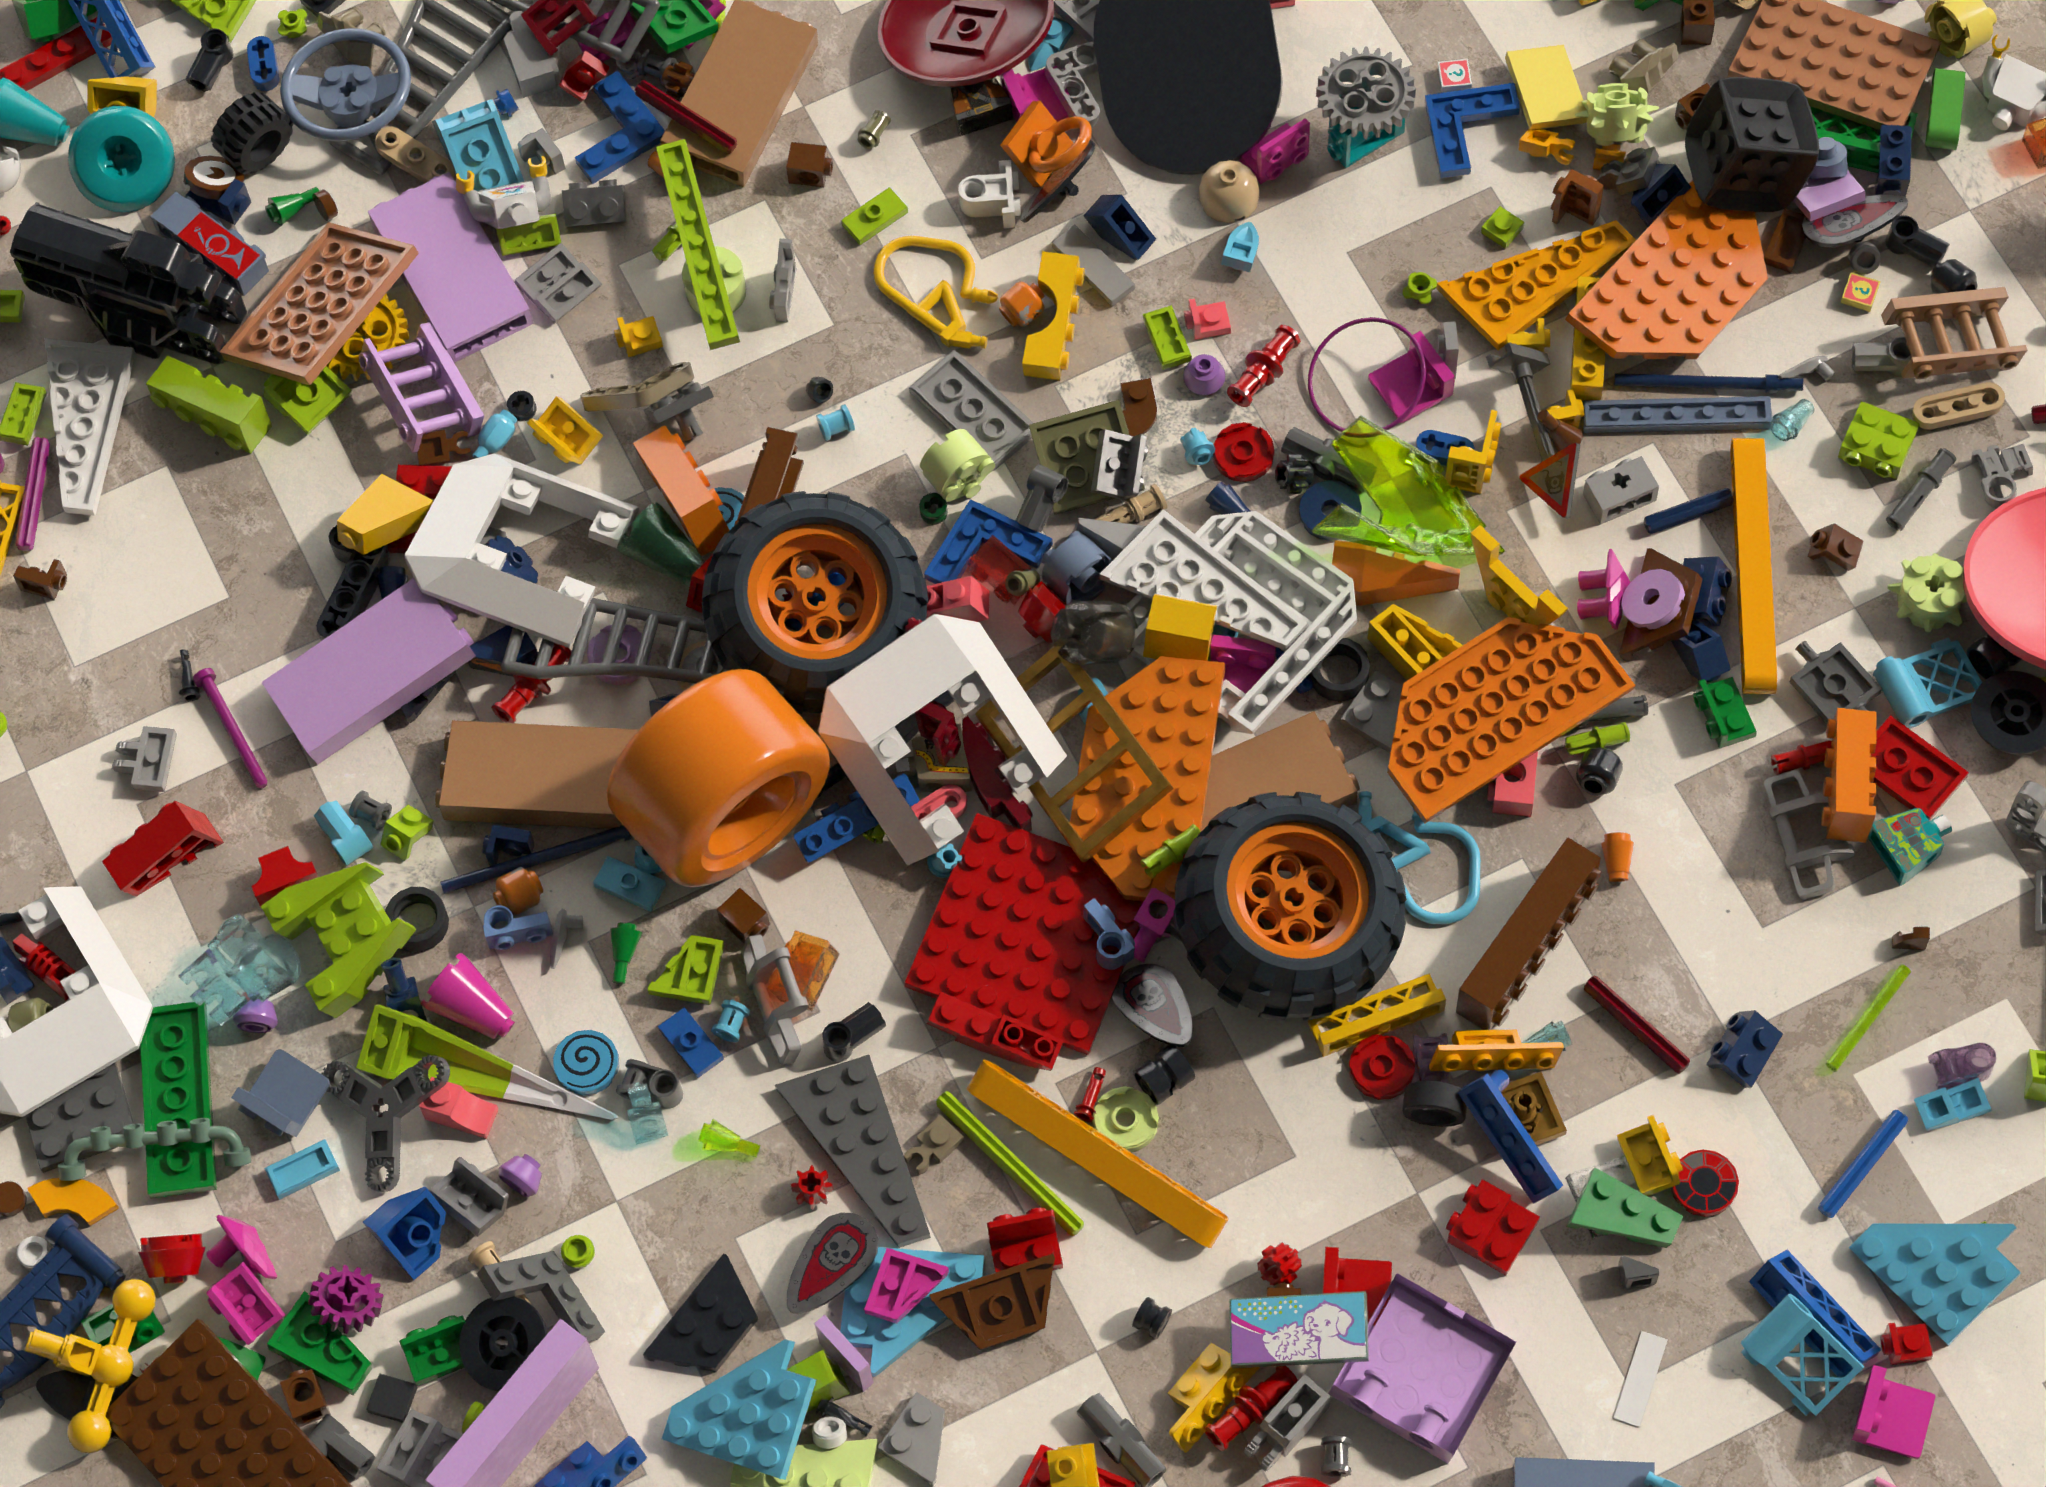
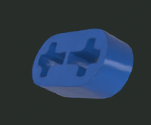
[247,36,279,91]
[1416,430,1475,466]

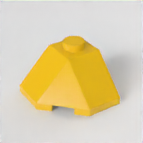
[87,76,157,117]

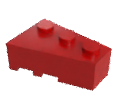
[102,801,224,897]

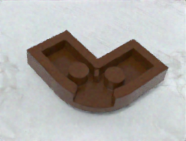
[1120,378,1157,436]

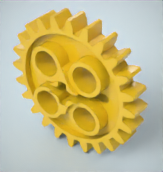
[326,294,410,381]

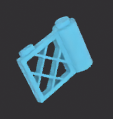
[1873,637,1983,729]
[1741,1294,1864,1416]

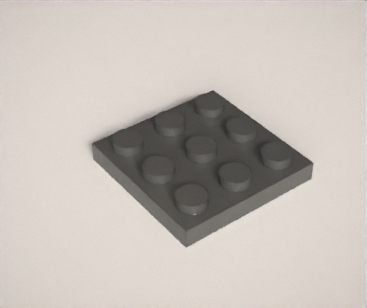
[25,1062,134,1173]

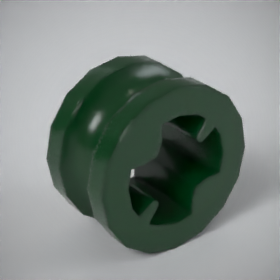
[919,493,948,525]

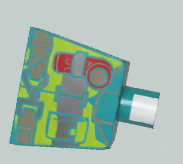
[1868,808,1952,886]

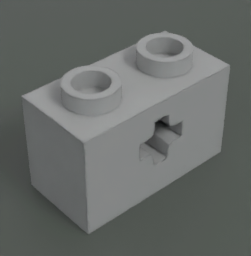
[1583,456,1659,525]

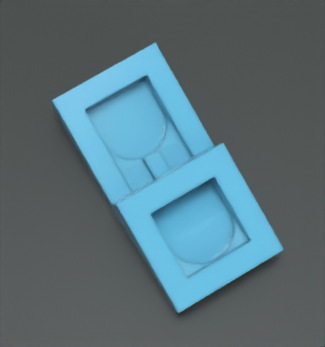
[1914,1078,1992,1131]

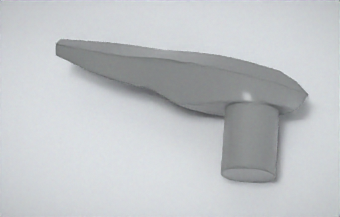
[1778,356,1835,381]
[550,908,583,969]

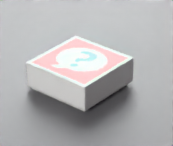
[1437,59,1472,93]

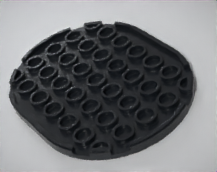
[1093,0,1283,175]

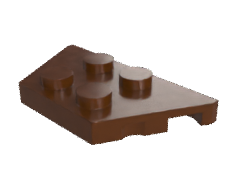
[1619,548,1703,661]
[929,1254,1055,1350]

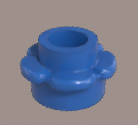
[493,89,519,117]

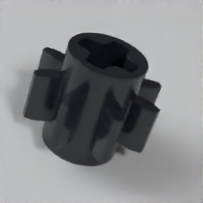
[1275,455,1314,494]

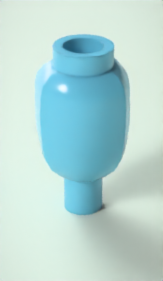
[472,409,517,458]

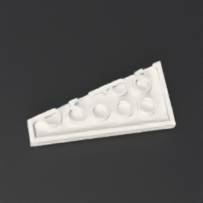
[44,338,136,516]
[1100,509,1307,650]

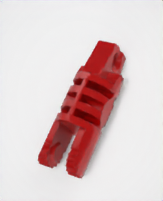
[12,933,77,1001]

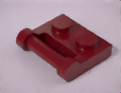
[520,0,598,56]

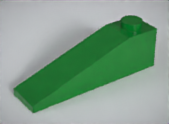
[12,0,98,42]

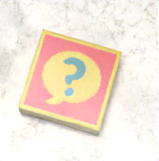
[1841,273,1881,312]

